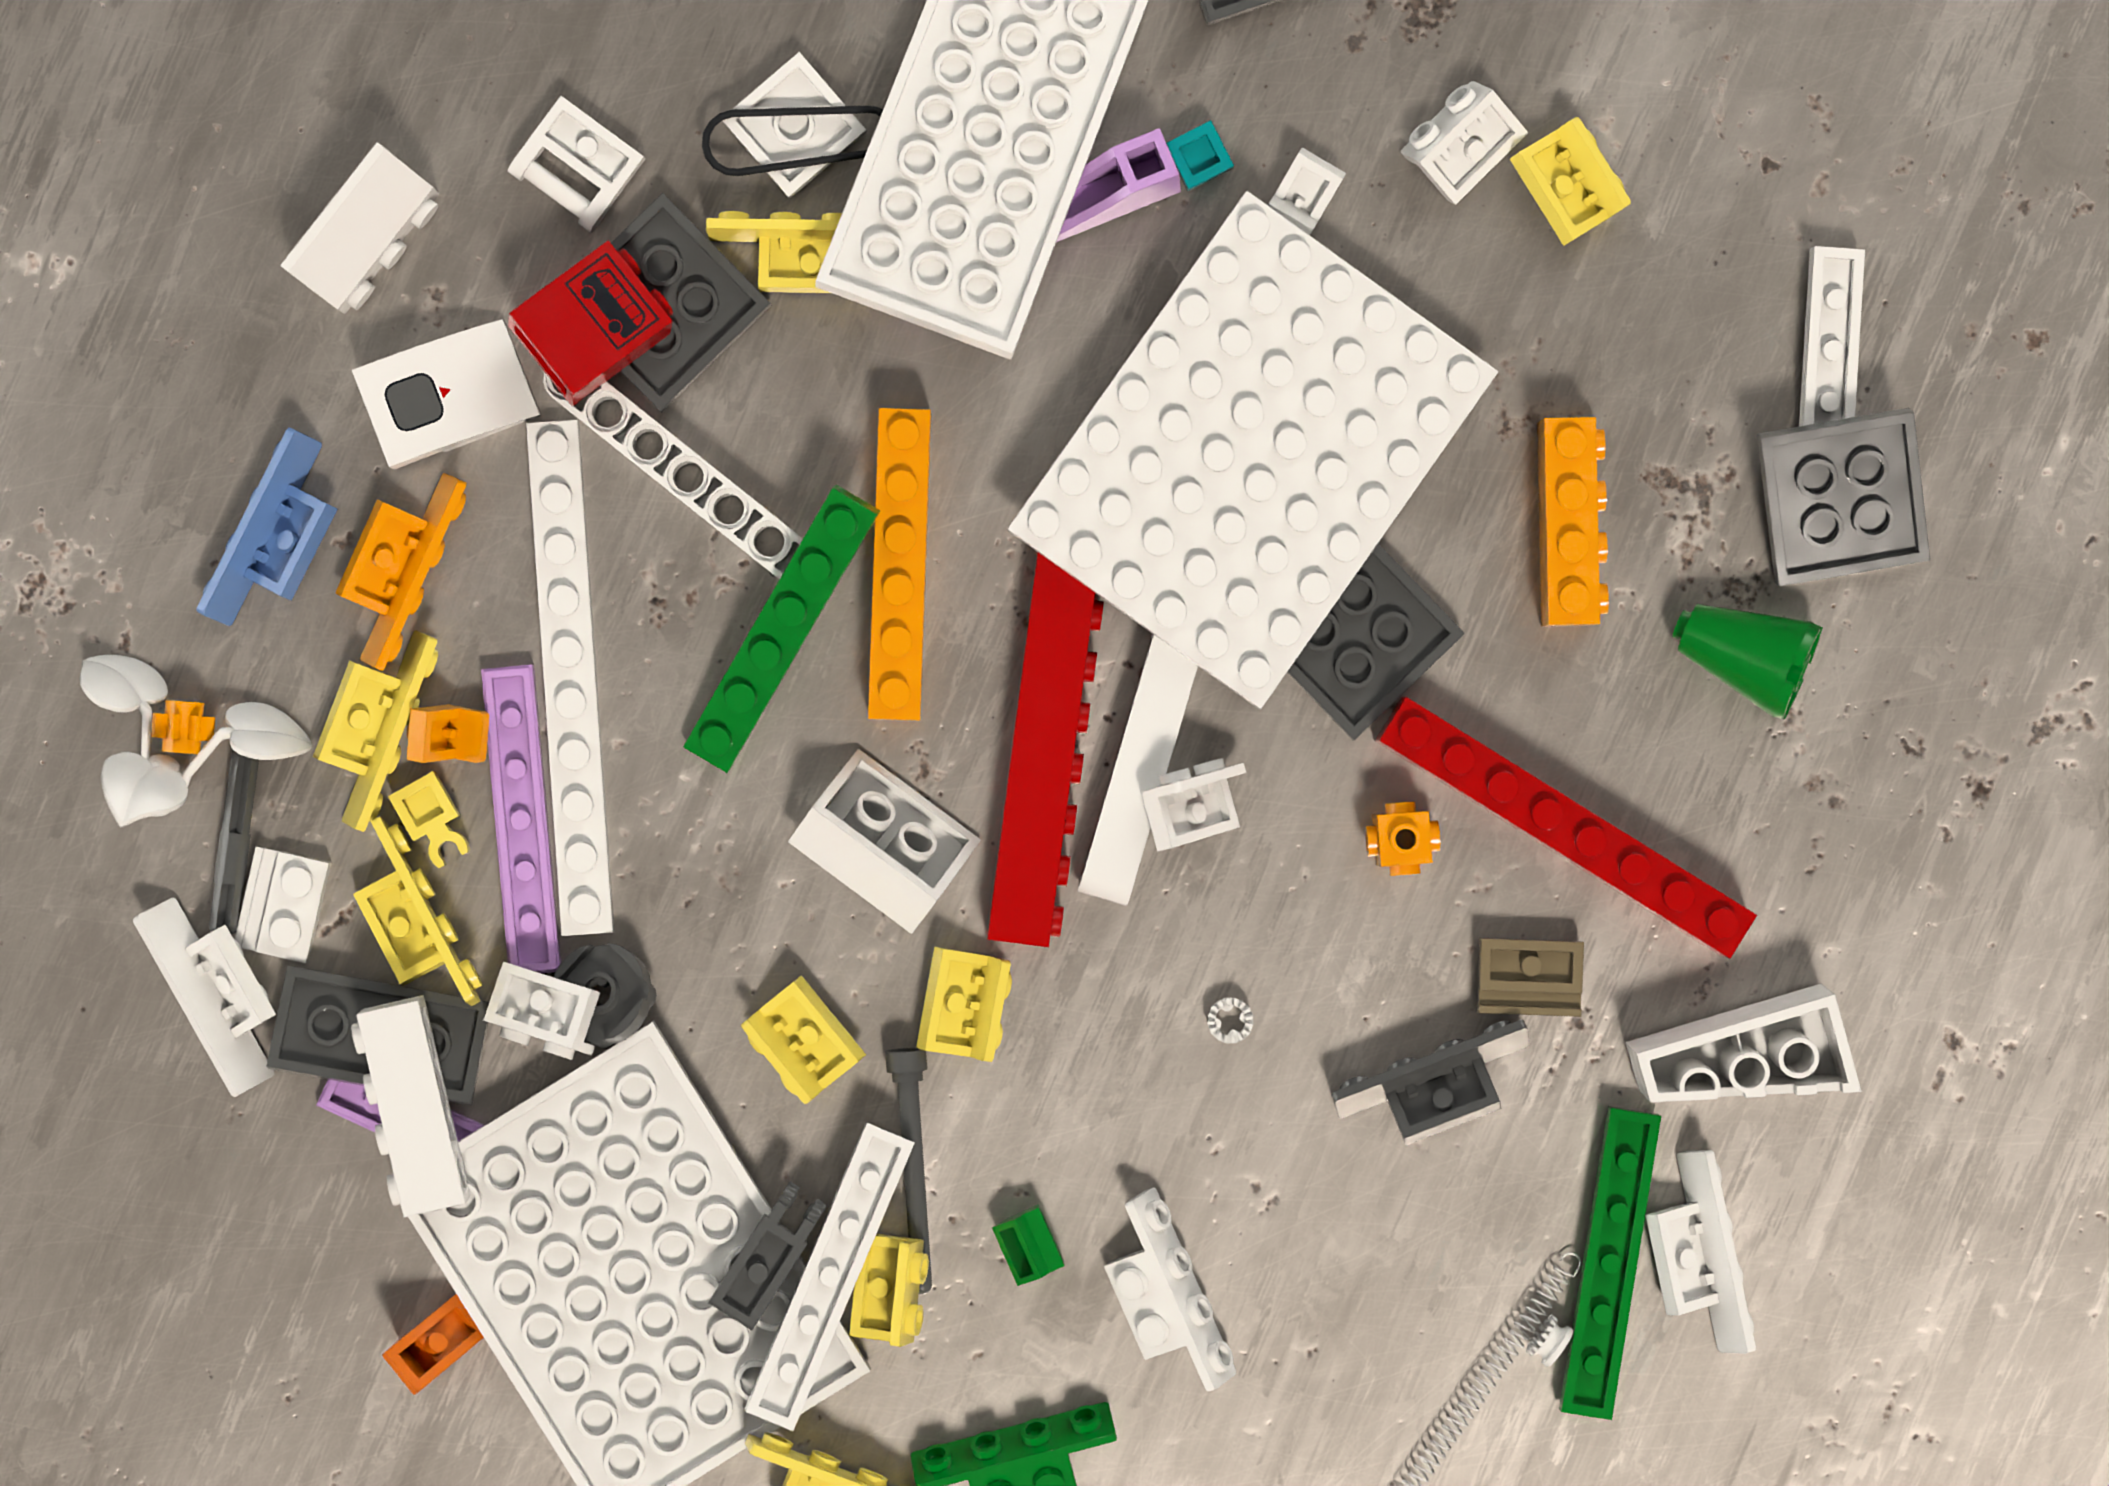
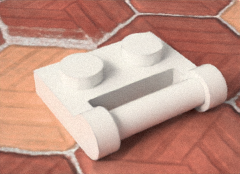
[508,96,645,233]

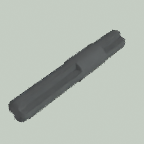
[209,749,259,934]

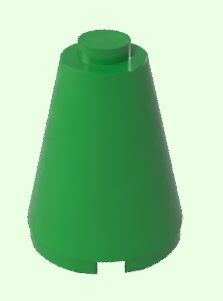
[1672,603,1823,720]

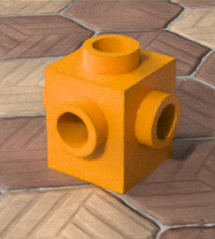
[1365,801,1440,876]

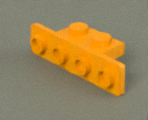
[335,473,467,671]

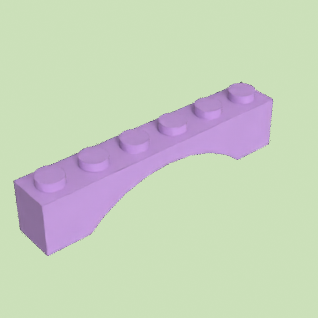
[1057,128,1181,242]

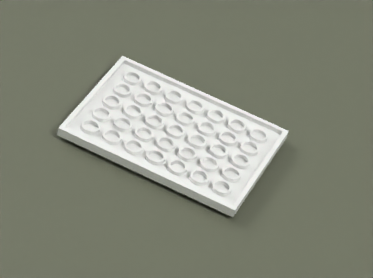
[1007,191,1499,709]
[400,1020,871,1486]

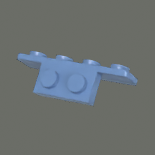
[196,428,338,626]

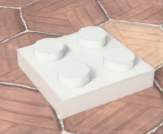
[722,52,867,199]

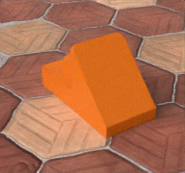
[382,1294,484,1395]

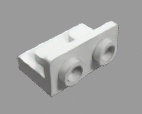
[1401,81,1528,205]
[483,962,600,1060]

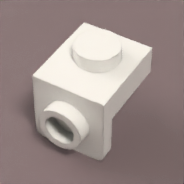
[1268,147,1346,236]

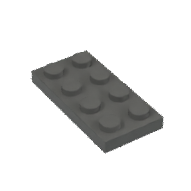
[266,965,489,1105]

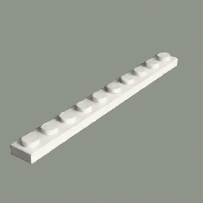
[526,420,615,936]

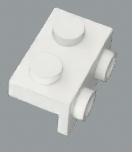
[1141,758,1246,851]

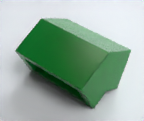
[992,1204,1065,1286]

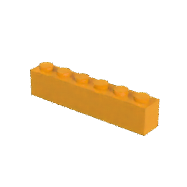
[868,408,932,721]

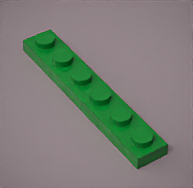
[683,484,880,773]
[1559,1106,1661,1420]

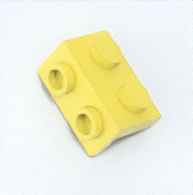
[1510,117,1631,246]
[916,947,1012,1062]
[741,975,866,1104]
[849,1234,929,1347]

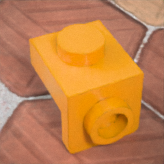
[406,704,489,763]

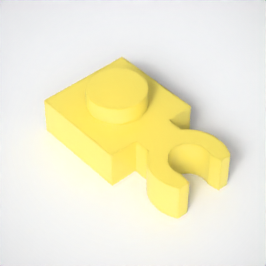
[388,771,470,868]

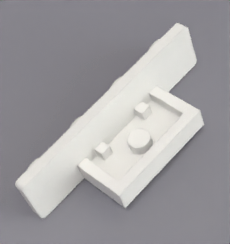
[133,898,276,1097]
[1645,1150,1756,1354]
[1104,1187,1236,1392]

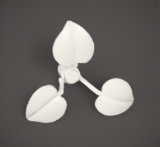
[79,655,312,827]

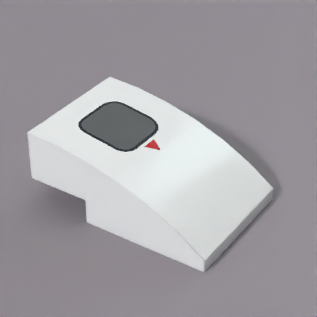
[352,319,541,470]

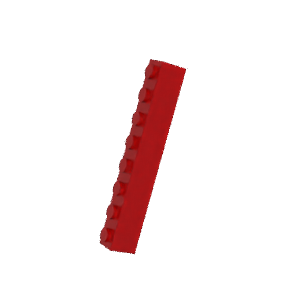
[987,553,1104,948]
[1374,697,1757,959]

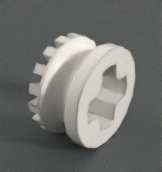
[1208,998,1253,1043]
[1526,1314,1574,1367]

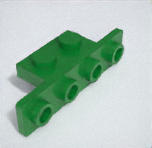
[910,1402,1117,1486]

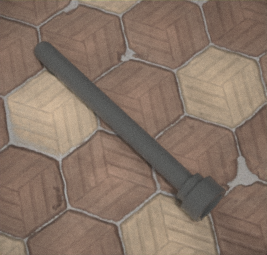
[885,1047,932,1295]

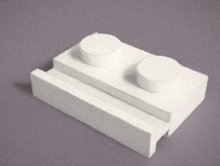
[235,846,332,963]

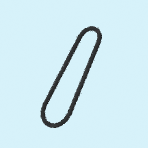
[702,106,883,176]

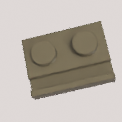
[1477,938,1584,1017]

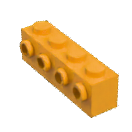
[1537,417,1609,627]

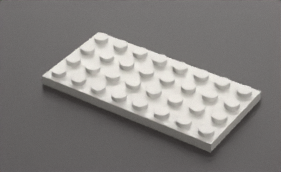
[815,0,1149,360]

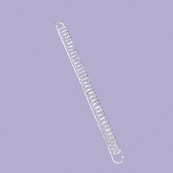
[1402,1252,1581,1486]

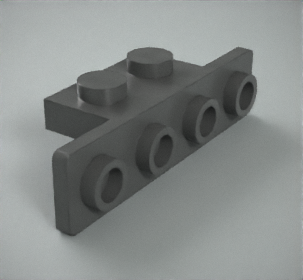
[1332,1020,1530,1145]

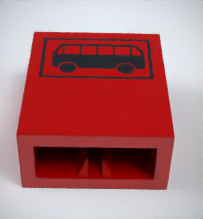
[508,240,673,406]

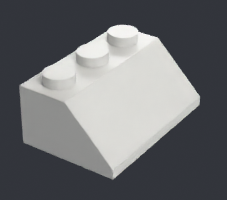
[280,142,440,314]
[788,748,981,934]

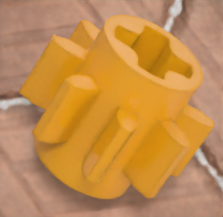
[151,700,215,754]

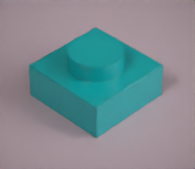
[1166,120,1234,191]

